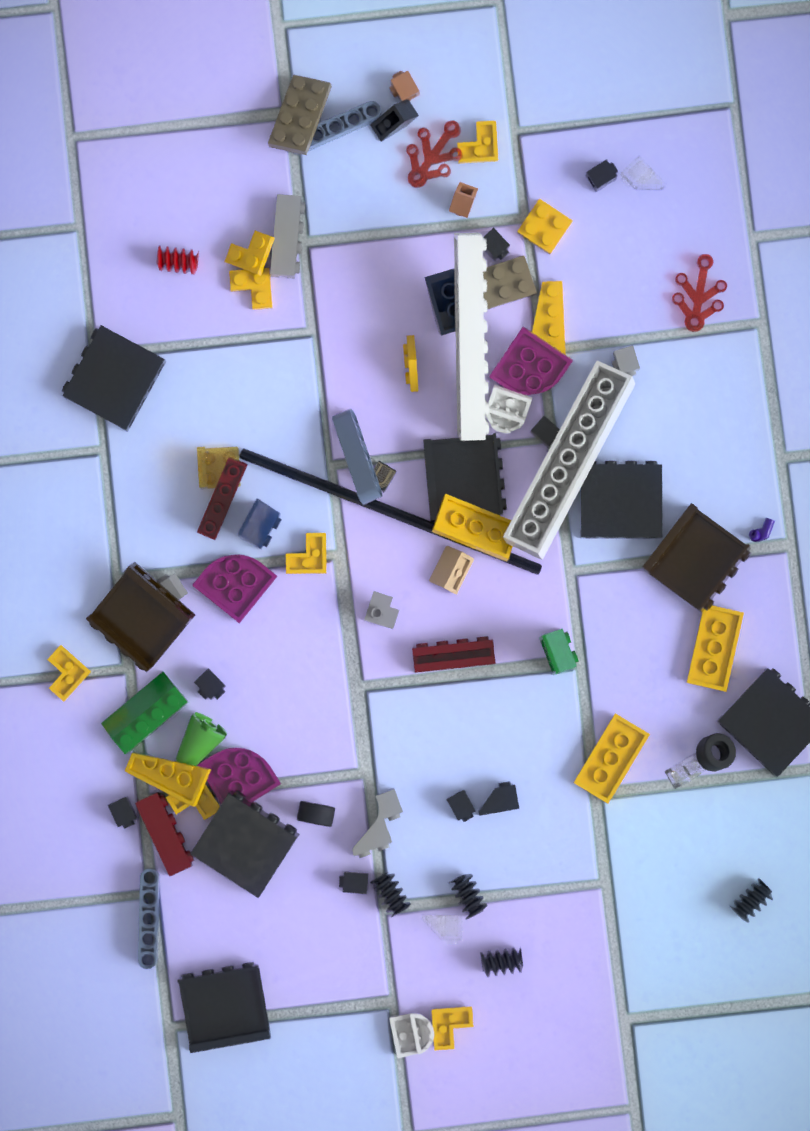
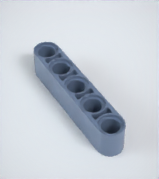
[292,101,381,155]
[332,408,383,505]
[138,868,160,969]

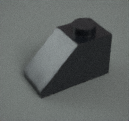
[370,99,419,142]
[478,781,520,816]

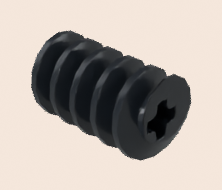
[370,872,411,918]
[448,874,487,920]
[729,878,773,923]
[480,947,523,977]

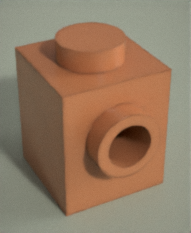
[389,70,420,102]
[449,182,478,218]

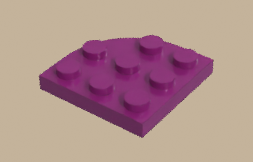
[489,326,573,395]
[192,554,278,624]
[197,748,281,804]

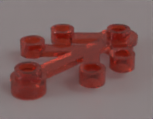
[406,120,463,188]
[672,254,727,332]

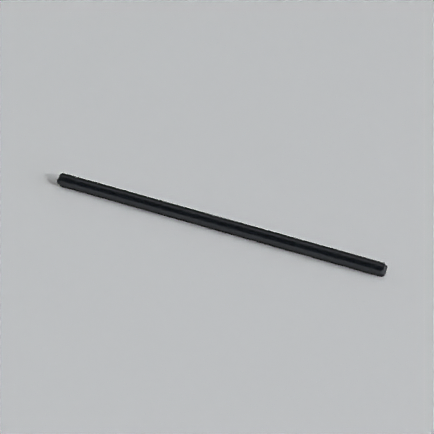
[239,448,542,575]

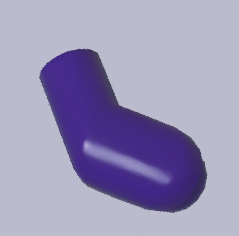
[749,518,775,542]

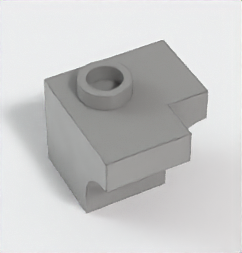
[364,591,399,629]

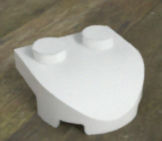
[486,385,533,433]
[389,1013,434,1058]

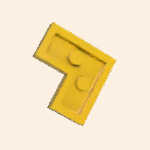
[457,120,498,164]
[224,230,275,276]
[229,268,273,310]
[403,335,419,392]
[286,533,327,574]
[47,645,92,702]
[165,784,220,821]
[431,1006,474,1051]

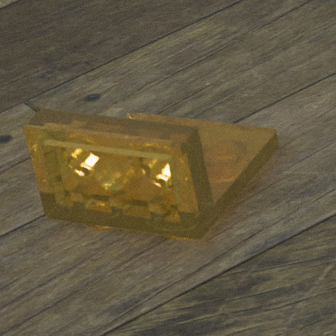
[197,446,241,489]

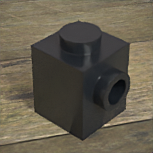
[194,668,226,700]

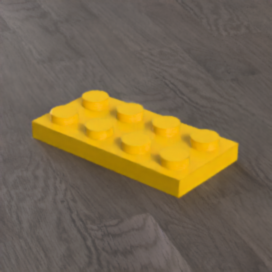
[432,494,513,562]
[686,605,744,692]
[573,713,650,804]

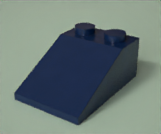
[424,268,455,336]
[237,498,282,550]

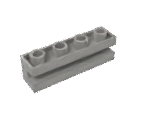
[270,194,305,279]

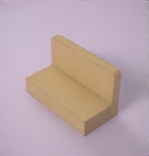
[429,545,474,595]

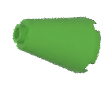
[176,712,227,766]

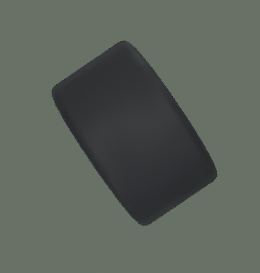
[696,733,736,772]
[297,801,335,827]

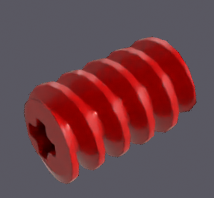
[156,245,199,275]

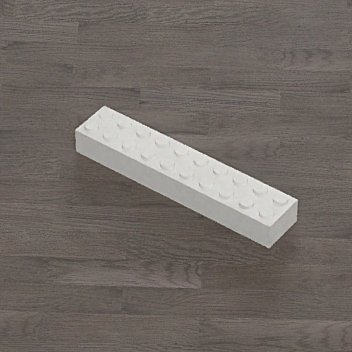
[454,232,489,441]
[503,361,635,560]

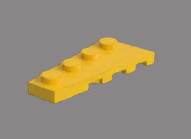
[532,281,566,355]
[125,752,211,807]

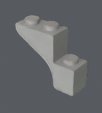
[352,789,403,859]

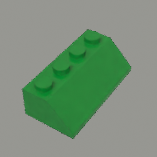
[101,671,189,755]

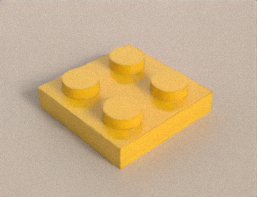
[517,198,573,255]

